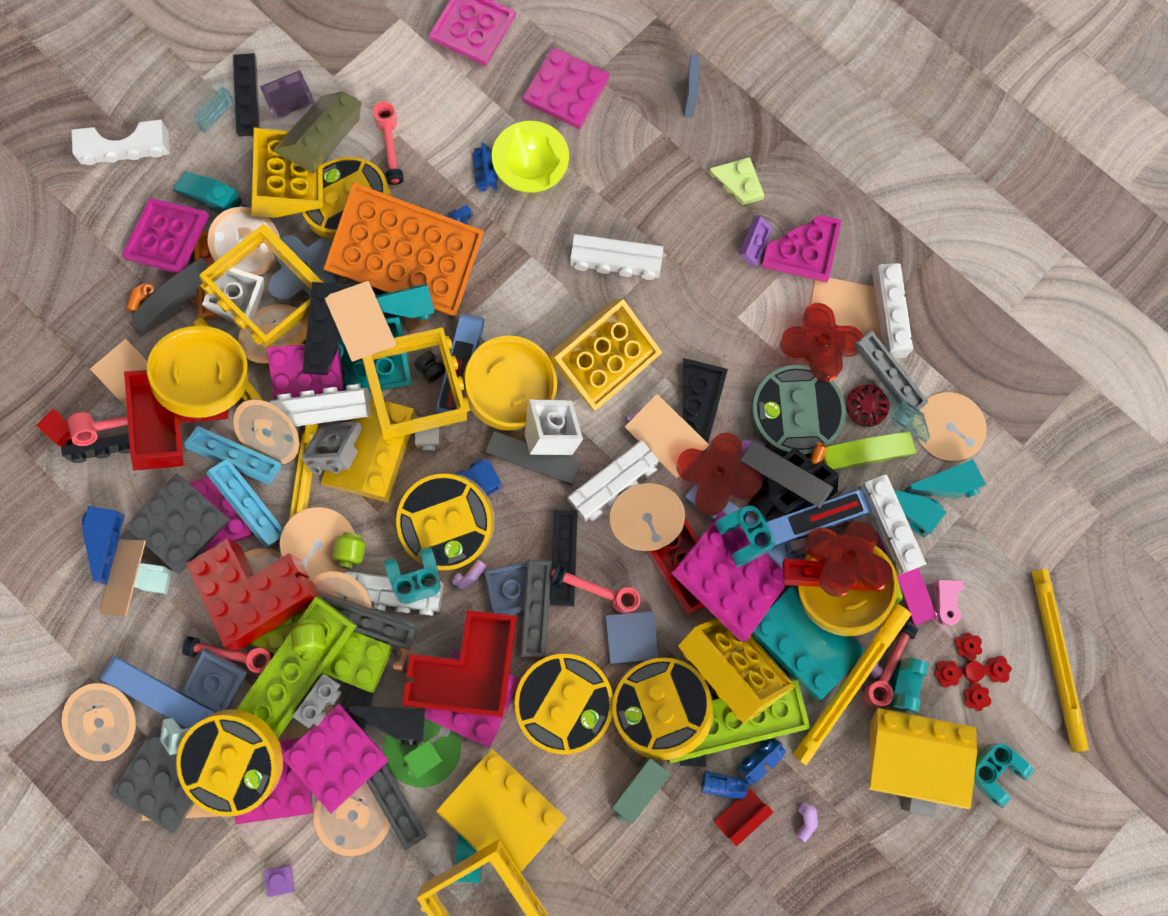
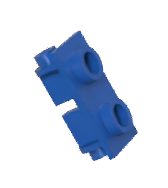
[472,142,498,192]
[735,738,786,786]

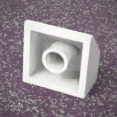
[202,268,265,323]
[525,399,583,455]

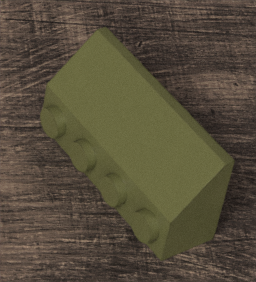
[274,91,362,174]

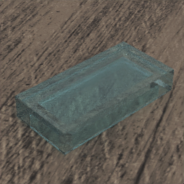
[194,86,234,133]

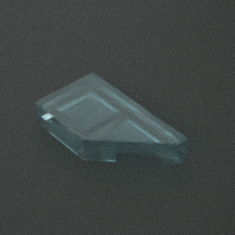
[891,400,930,443]

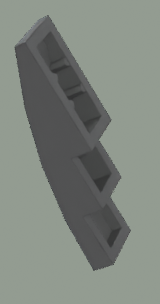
[131,257,208,334]

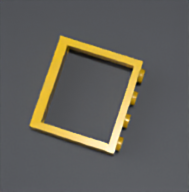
[199,223,323,349]
[362,327,470,440]
[417,840,549,916]

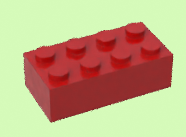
[645,518,705,618]

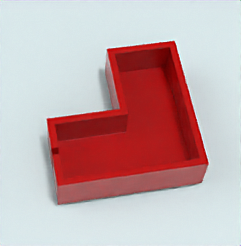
[124,370,229,471]
[186,538,320,651]
[402,610,517,718]

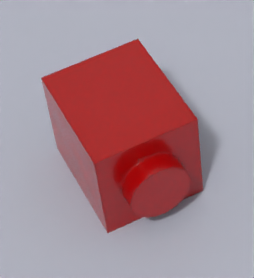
[36,409,74,447]

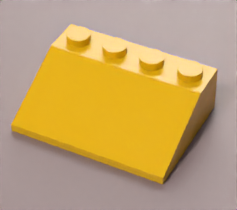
[251,128,323,218]
[548,299,662,411]
[320,400,417,503]
[678,618,795,724]
[869,708,977,809]
[436,749,567,872]

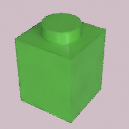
[403,740,444,779]

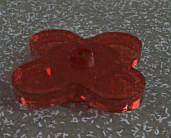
[780,303,864,382]
[676,433,762,516]
[805,522,893,597]

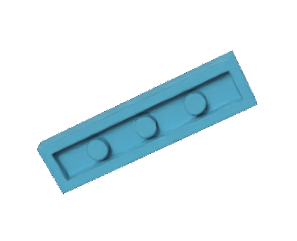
[185,426,282,485]
[206,458,283,549]

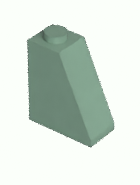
[611,758,671,824]

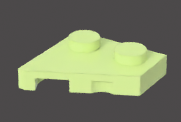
[709,157,765,205]

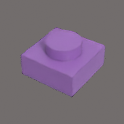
[264,865,295,897]

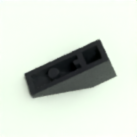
[769,461,839,515]
[347,706,425,745]

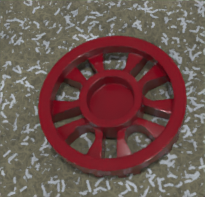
[846,384,890,427]

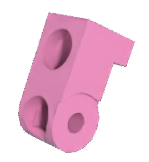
[933,580,964,626]

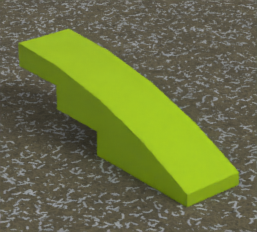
[823,432,916,470]

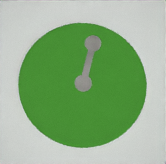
[384,708,461,787]

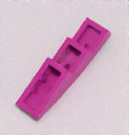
[875,531,937,625]

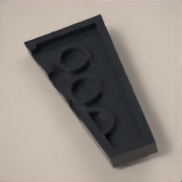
[302,282,355,375]
[682,358,728,457]

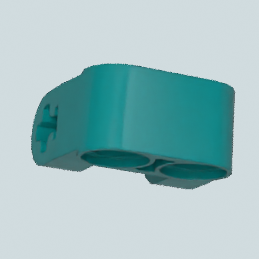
[715,506,775,567]
[384,546,441,604]
[888,658,929,713]
[974,743,1034,808]

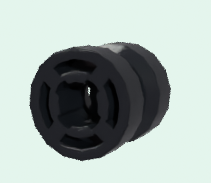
[413,351,445,383]

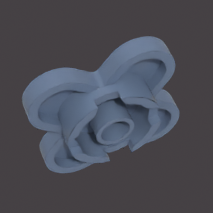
[268,235,337,302]

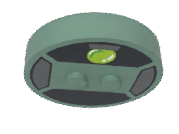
[750,365,846,457]

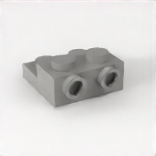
[301,421,363,474]
[292,674,342,728]

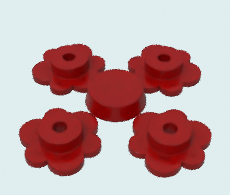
[934,632,1012,711]

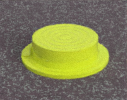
[492,121,569,193]

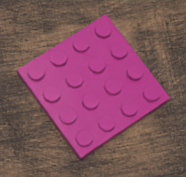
[671,511,785,643]

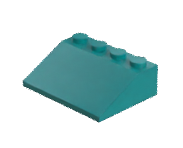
[339,314,412,392]
[751,585,865,701]

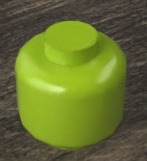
[332,532,366,569]
[291,620,326,659]

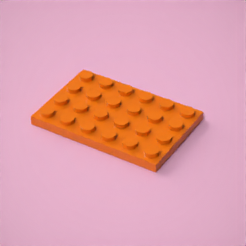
[323,182,484,317]

